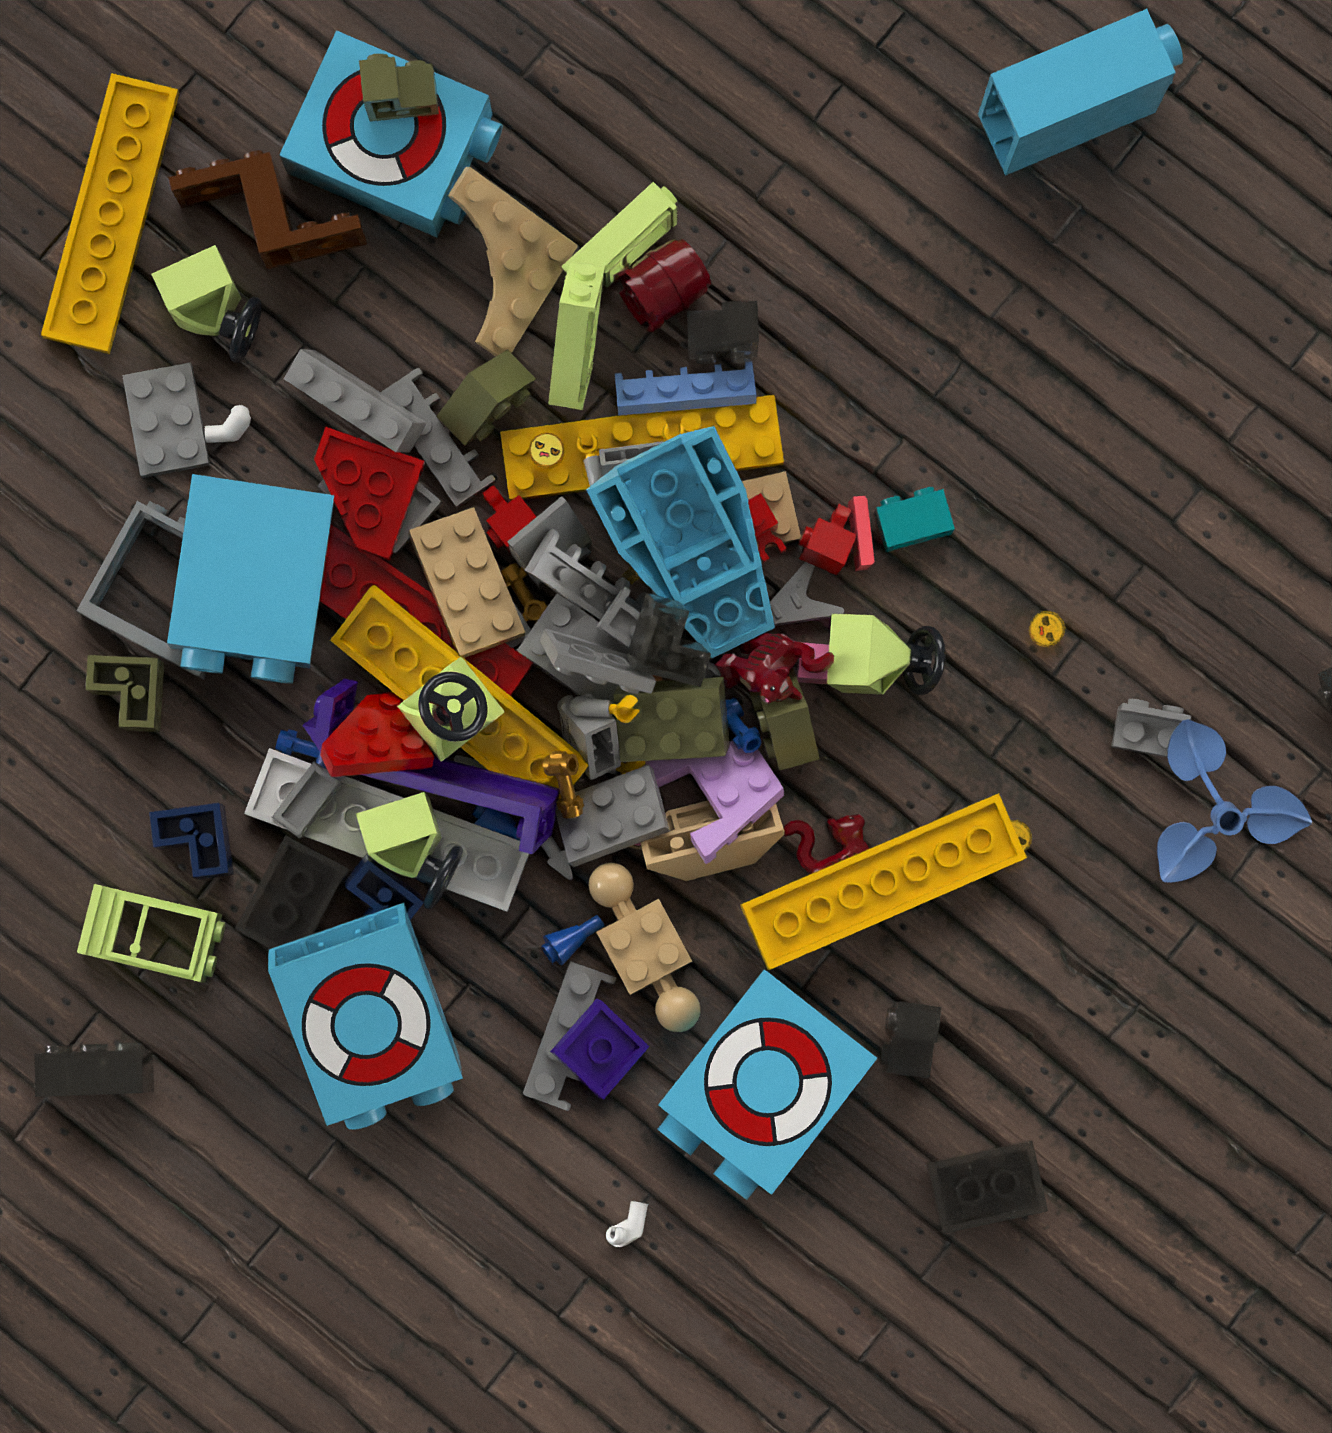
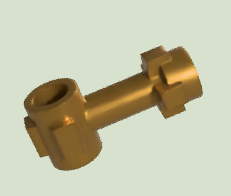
[501,563,547,625]
[543,751,584,819]

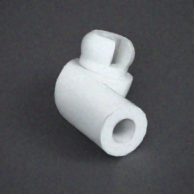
[205,405,251,443]
[606,1201,648,1247]

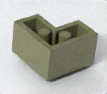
[359,54,439,122]
[437,350,536,446]
[86,655,164,732]
[749,668,820,771]

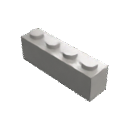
[284,349,427,452]

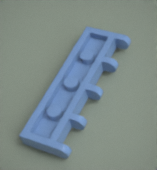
[615,361,757,416]

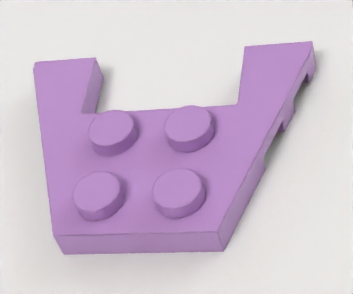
[644,741,784,864]

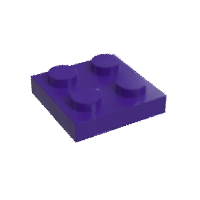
[550,999,650,1100]

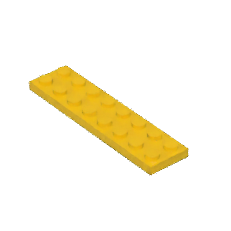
[41,73,180,354]
[500,395,784,501]
[330,585,589,799]
[740,793,1027,970]

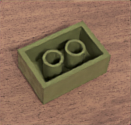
[613,677,730,762]

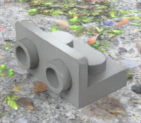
[1111,699,1192,758]

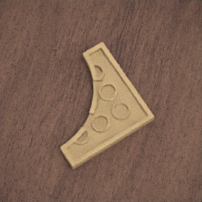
[448,167,578,356]

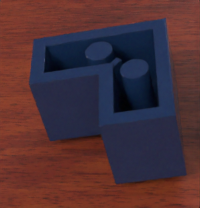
[149,803,234,880]
[345,853,424,920]

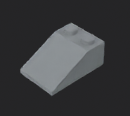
[508,496,592,589]
[517,593,645,704]

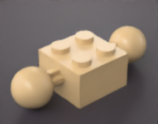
[589,862,701,1032]

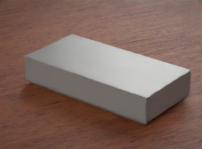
[271,761,343,839]

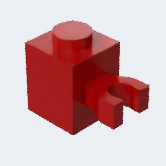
[482,485,536,552]
[748,493,787,564]
[798,504,857,575]

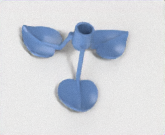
[1157,719,1312,882]

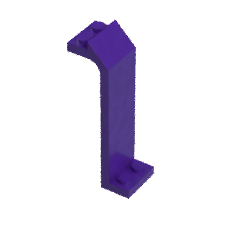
[303,679,560,854]

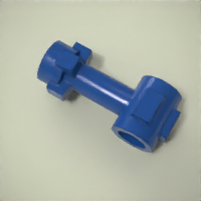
[726,697,761,753]
[275,729,327,769]

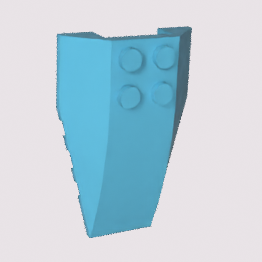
[586,426,775,658]

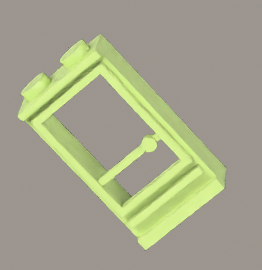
[561,182,677,292]
[548,262,605,410]
[77,884,225,983]

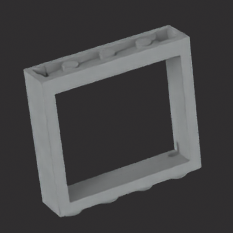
[76,501,208,680]

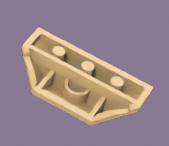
[640,800,784,881]

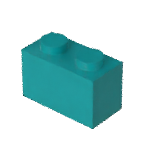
[874,487,955,553]

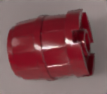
[613,239,711,332]

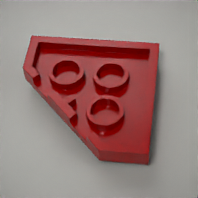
[314,427,425,561]
[320,692,434,777]

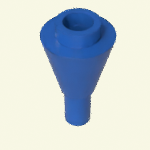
[471,805,521,841]
[541,915,604,966]

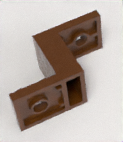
[168,150,367,270]

